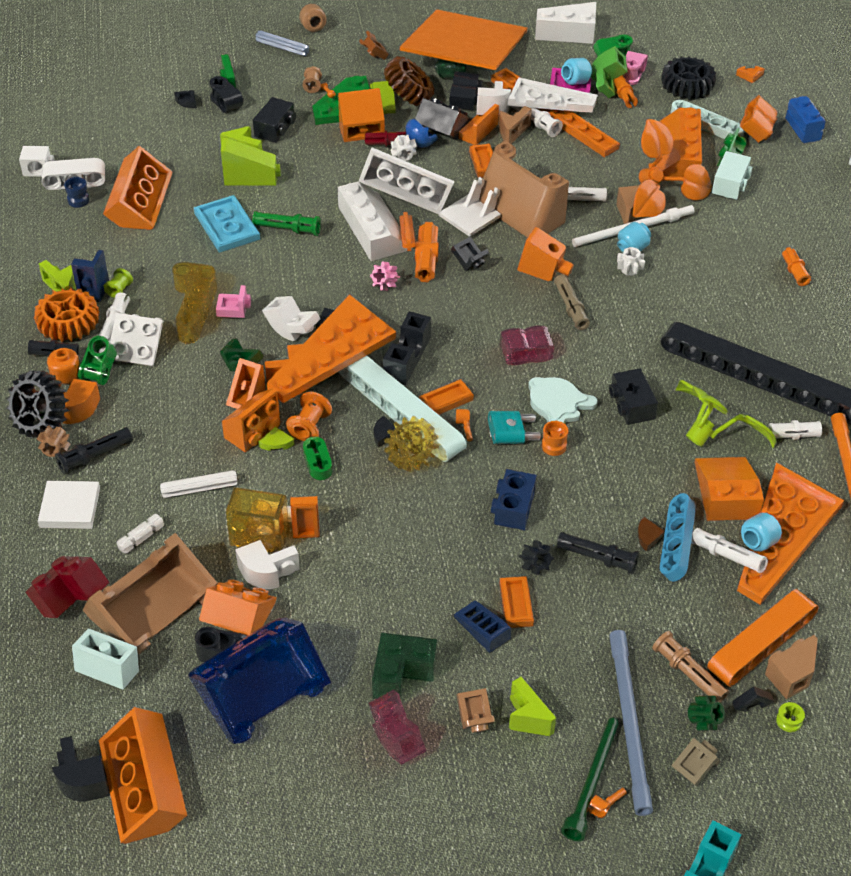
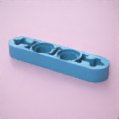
[660,493,696,582]

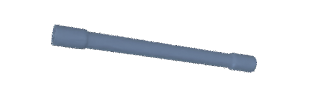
[609,630,653,816]

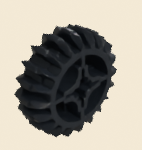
[661,56,716,100]
[5,371,70,438]

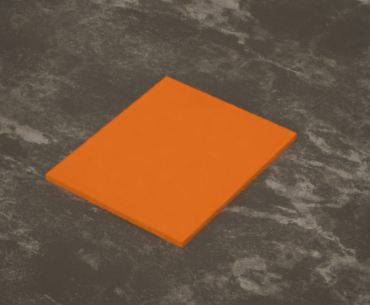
[400,9,528,70]

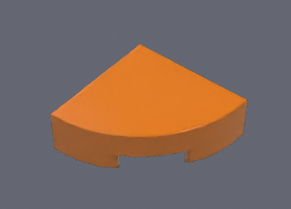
[736,66,765,83]

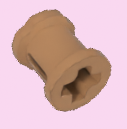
[303,66,322,93]

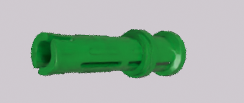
[252,211,321,236]

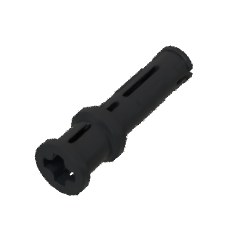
[55,427,133,475]
[557,532,639,575]

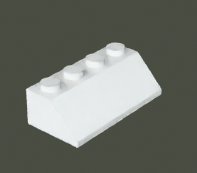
[358,148,454,214]
[338,182,407,261]

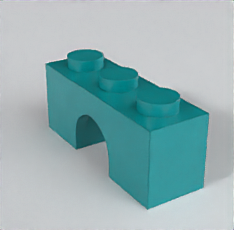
[684,820,742,876]

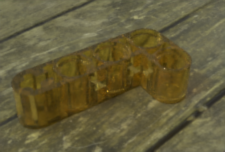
[172,262,217,344]

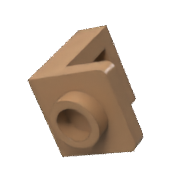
[456,688,495,733]

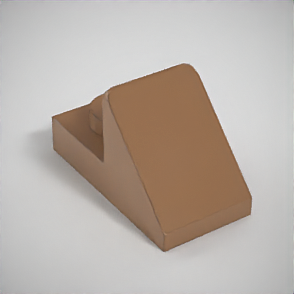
[498,106,532,144]

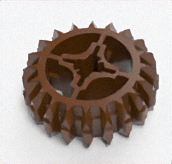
[384,56,435,106]

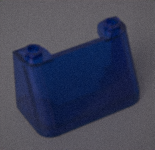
[188,618,331,744]

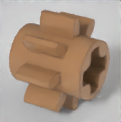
[37,426,70,457]

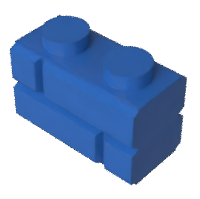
[785,96,826,143]

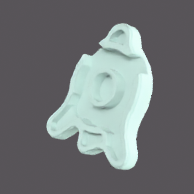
[528,377,597,423]

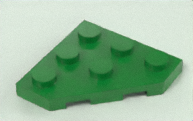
[312,76,370,125]

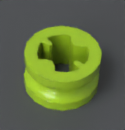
[776,702,805,732]

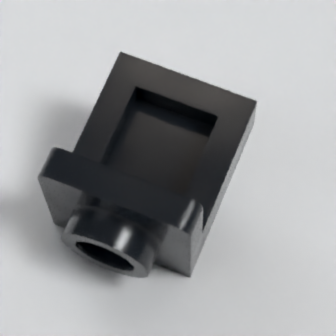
[451,237,490,271]

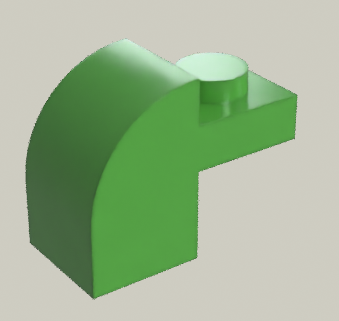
[591,46,627,98]

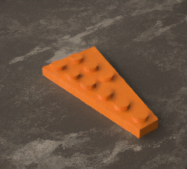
[737,462,844,605]

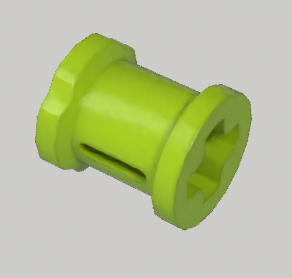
[104,268,133,298]

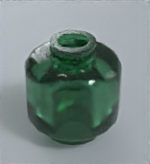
[435,59,466,80]

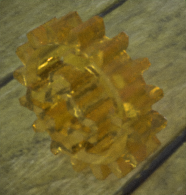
[384,416,439,472]

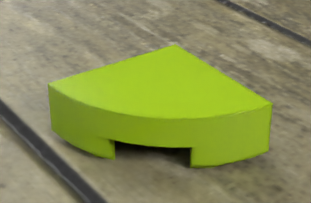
[258,427,295,451]

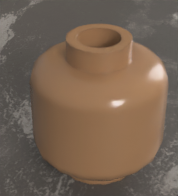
[299,4,326,32]

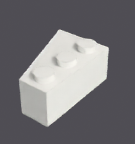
[535,2,596,44]

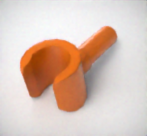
[456,409,473,442]
[588,788,627,818]

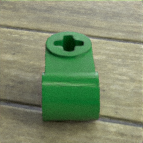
[593,34,633,57]
[78,336,117,386]

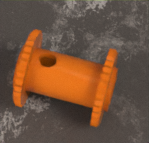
[286,392,332,441]

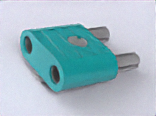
[488,411,541,444]

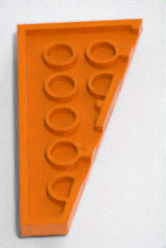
[267,294,396,403]

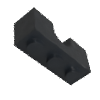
[383,311,431,385]

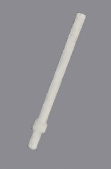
[572,205,695,247]

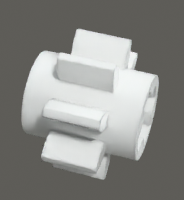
[391,135,417,161]
[617,247,645,276]

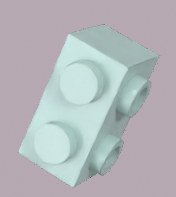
[712,151,753,200]
[72,628,139,690]

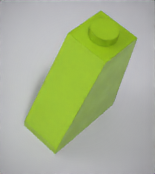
[221,138,281,186]

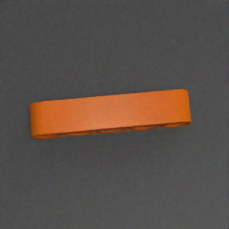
[707,589,819,687]

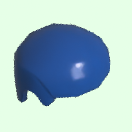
[406,119,438,148]

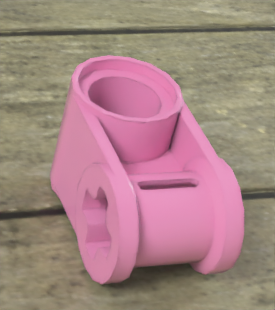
[623,51,648,85]

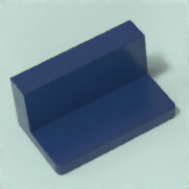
[71,250,109,302]

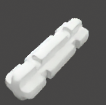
[117,514,164,554]

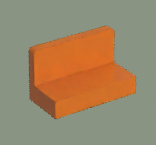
[459,104,499,145]

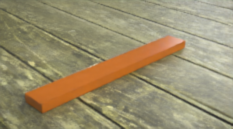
[491,68,620,158]

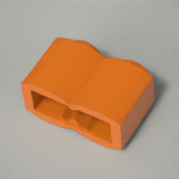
[740,95,778,143]

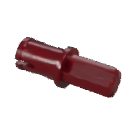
[365,130,406,147]

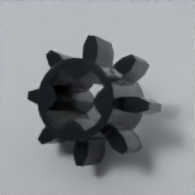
[519,540,554,575]

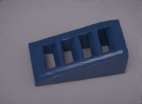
[454,600,511,653]

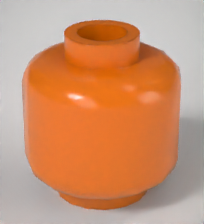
[47,348,80,384]

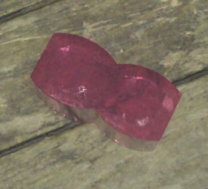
[500,325,554,365]

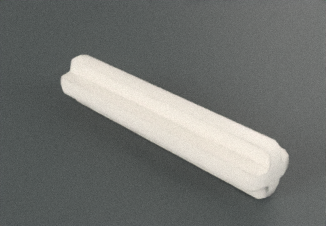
[160,470,237,498]

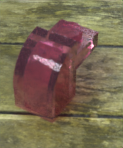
[368,690,426,765]

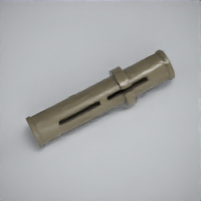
[554,274,590,330]

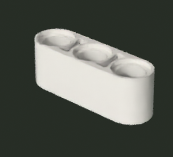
[42,158,105,190]

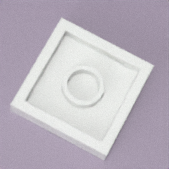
[38,481,100,529]

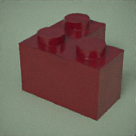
[25,556,110,618]

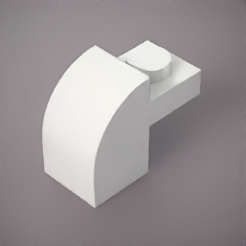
[476,81,511,115]
[262,296,320,341]
[235,540,300,589]

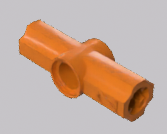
[415,222,439,282]

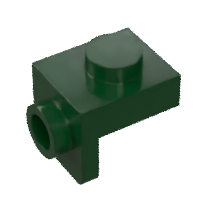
[220,338,264,371]

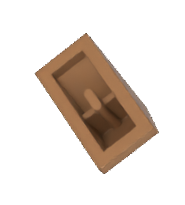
[616,185,639,224]

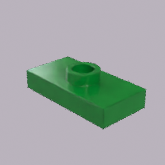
[220,54,236,88]

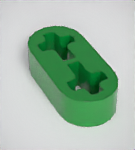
[303,437,332,480]

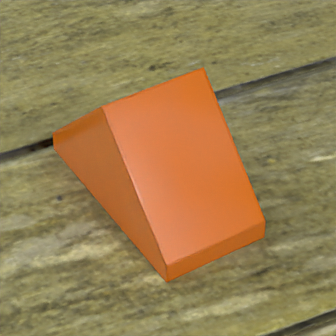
[226,358,265,409]

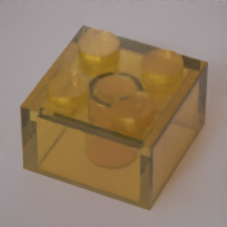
[226,487,289,552]

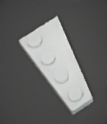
[508,77,598,113]

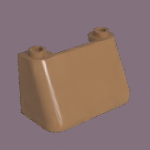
[479,141,569,237]
[83,533,217,655]

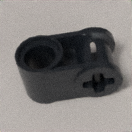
[209,76,244,113]
[195,626,252,671]

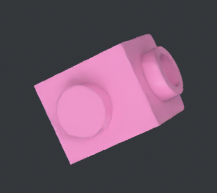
[216,285,251,318]

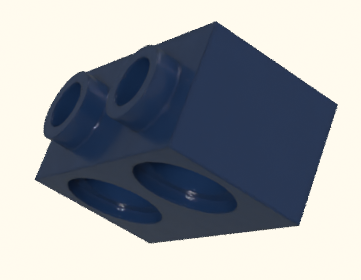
[491,469,537,531]

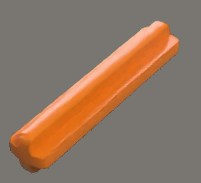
[399,212,416,251]

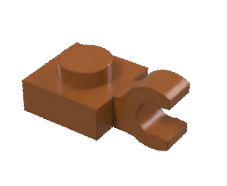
[359,31,389,60]

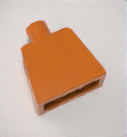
[517,227,574,281]

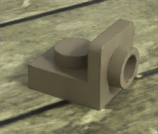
[671,738,721,787]

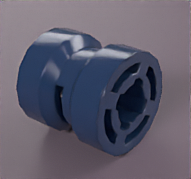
[64,177,89,208]

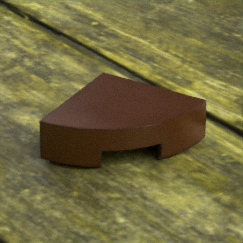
[638,517,665,551]

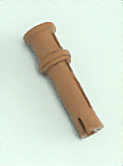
[652,631,729,703]

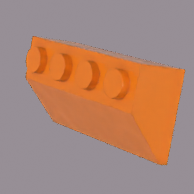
[656,107,702,177]
[103,146,173,230]
[99,707,187,844]

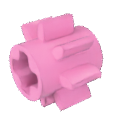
[370,262,400,291]

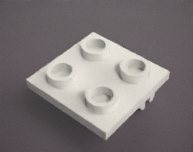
[439,177,501,237]
[110,313,164,367]

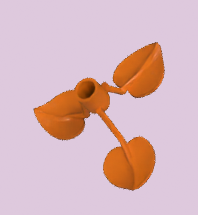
[633,119,712,218]

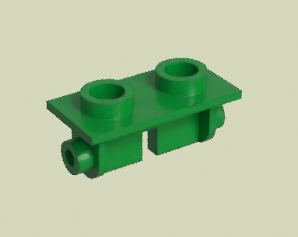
[717,128,746,166]

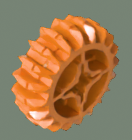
[34,287,99,343]

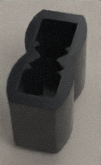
[449,71,483,110]

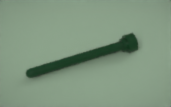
[561,717,619,842]

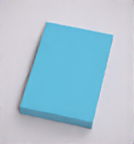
[194,195,260,253]

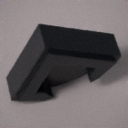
[174,90,197,108]
[374,416,399,447]
[732,686,774,712]

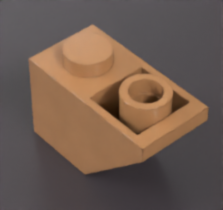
[765,635,818,699]

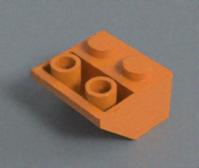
[338,88,385,142]
[222,388,280,452]
[199,580,277,637]

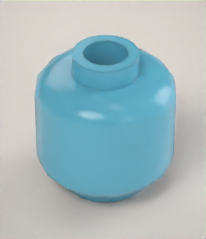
[561,58,592,85]
[617,222,651,252]
[741,513,782,552]

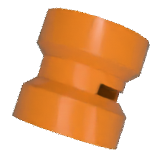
[542,421,568,456]

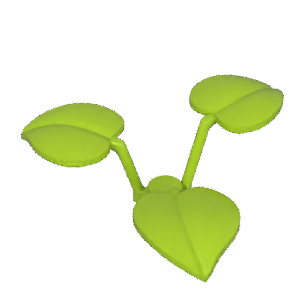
[675,380,776,448]

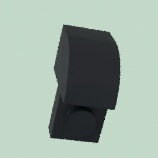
[52,736,110,802]

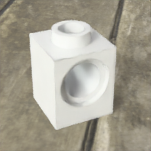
[19,146,54,177]

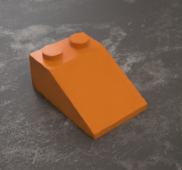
[695,457,764,521]

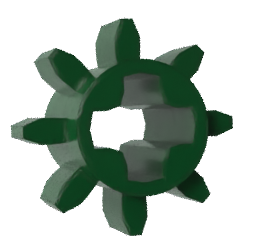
[688,696,725,731]

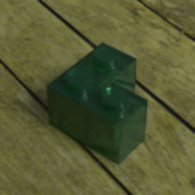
[372,632,437,703]

